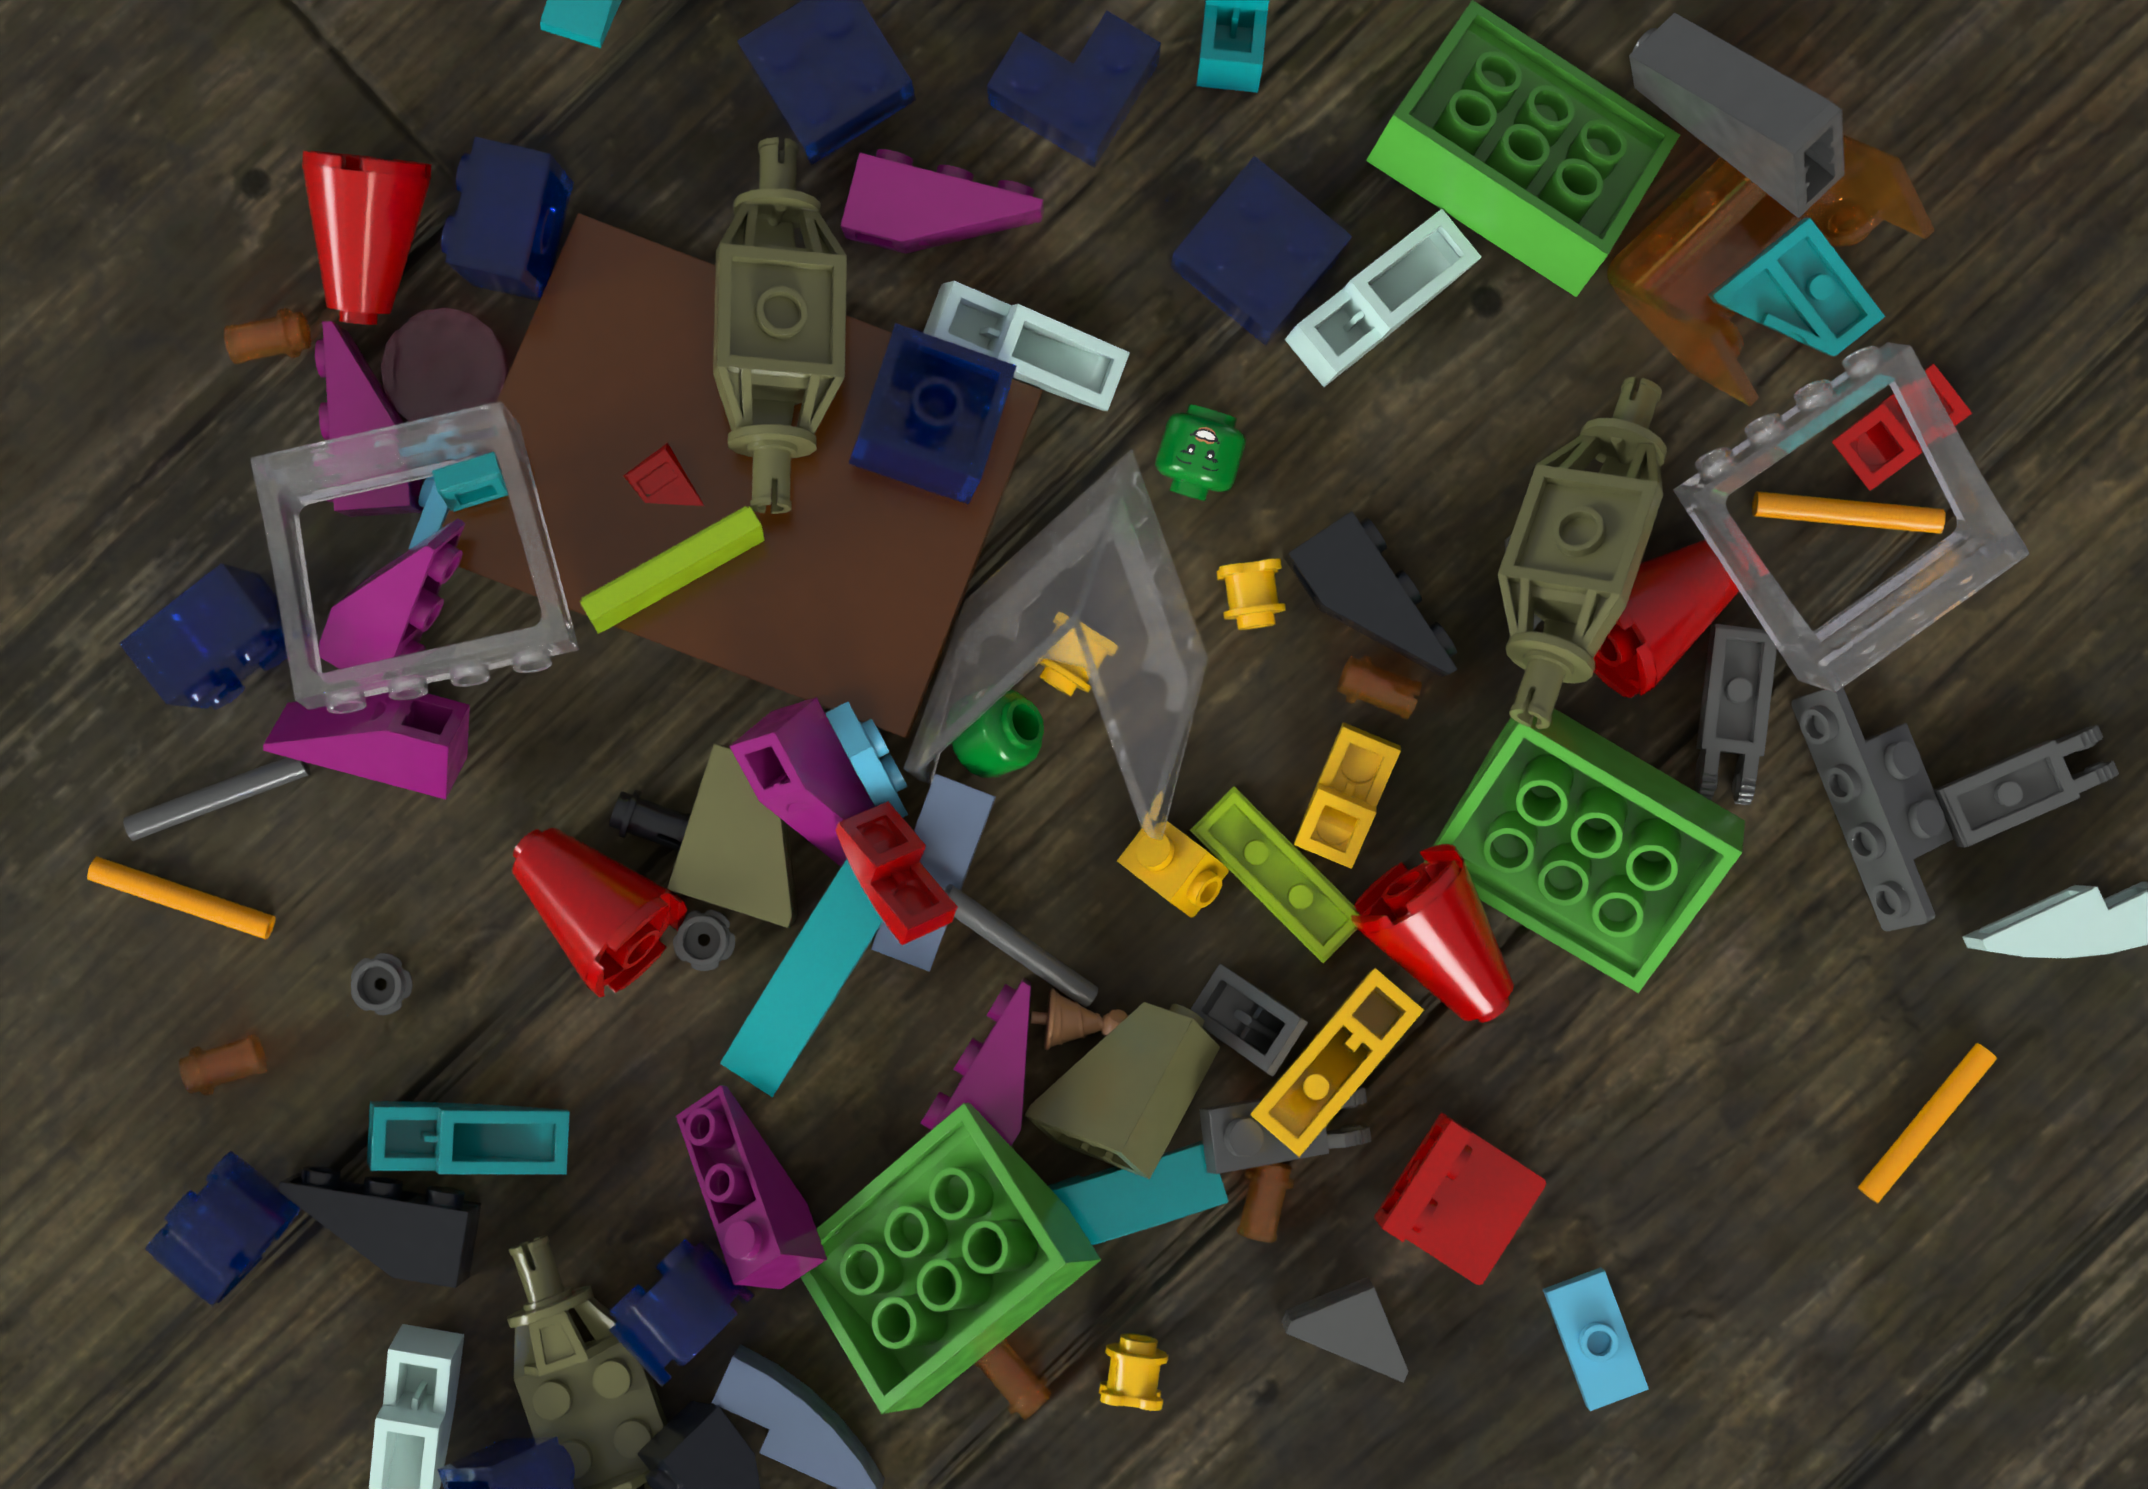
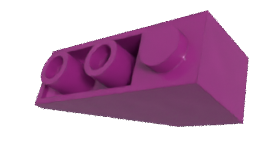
[841,149,1044,254]
[315,321,424,517]
[315,518,466,693]
[263,688,470,800]
[729,697,875,867]
[920,978,1032,1146]
[676,1085,828,1289]

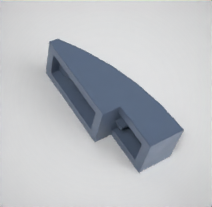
[872,774,996,972]
[712,1344,885,1489]

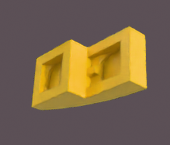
[1294,722,1401,869]

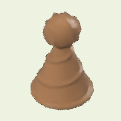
[1031,988,1128,1050]

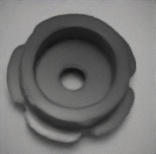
[673,910,735,971]
[351,953,413,1015]

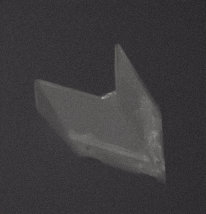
[904,449,1208,840]

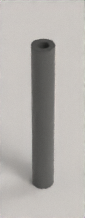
[123,757,310,841]
[943,884,1098,1007]

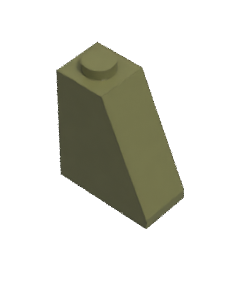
[667,736,798,928]
[1025,1002,1220,1179]

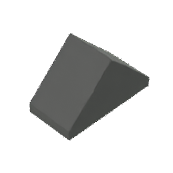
[1190,964,1308,1076]
[1281,1277,1408,1383]

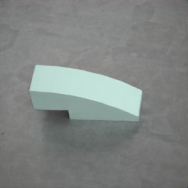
[1285,209,1481,387]
[920,281,1130,411]
[1962,882,2148,958]
[369,1324,464,1489]

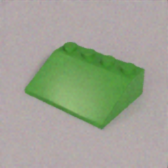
[1366,0,1680,297]
[1424,708,1745,993]
[801,1103,1101,1414]

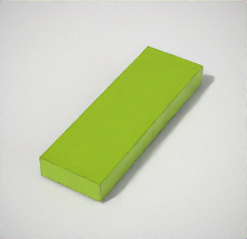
[580,506,765,634]
[1189,786,1360,963]

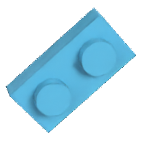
[825,702,908,818]

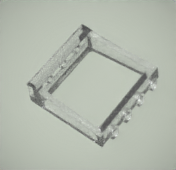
[1673,343,2029,693]
[251,401,579,714]

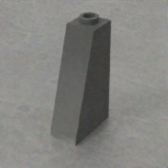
[1629,13,1845,218]

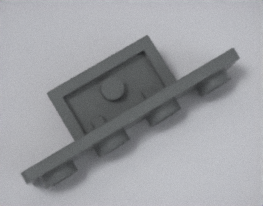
[1791,684,1953,932]

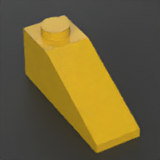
[1250,968,1424,1157]

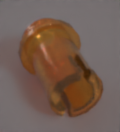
[224,308,312,365]
[1337,656,1422,719]
[179,1033,267,1096]
[1237,1162,1295,1243]
[974,1338,1052,1420]

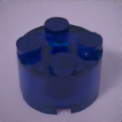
[145,1151,301,1307]
[608,1238,755,1386]

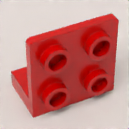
[1374,1112,1546,1285]

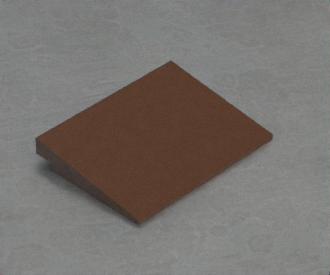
[441,213,1043,739]

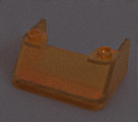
[1607,135,1935,406]

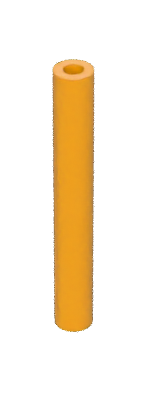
[1752,491,1945,534]
[87,856,276,939]
[1857,1043,1997,1204]

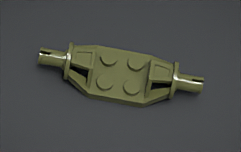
[713,137,847,514]
[1498,377,1667,729]
[507,1235,668,1489]

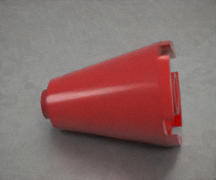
[302,151,432,325]
[1593,539,1743,698]
[512,827,687,997]
[1351,843,1514,1023]

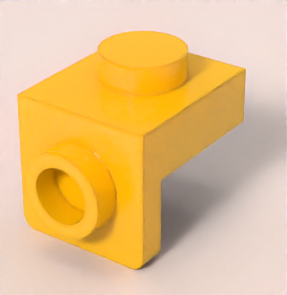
[1117,811,1229,918]

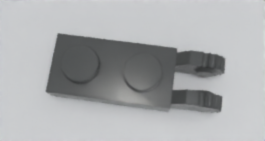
[1694,624,1778,805]
[1934,725,2119,848]
[1199,1087,1372,1174]

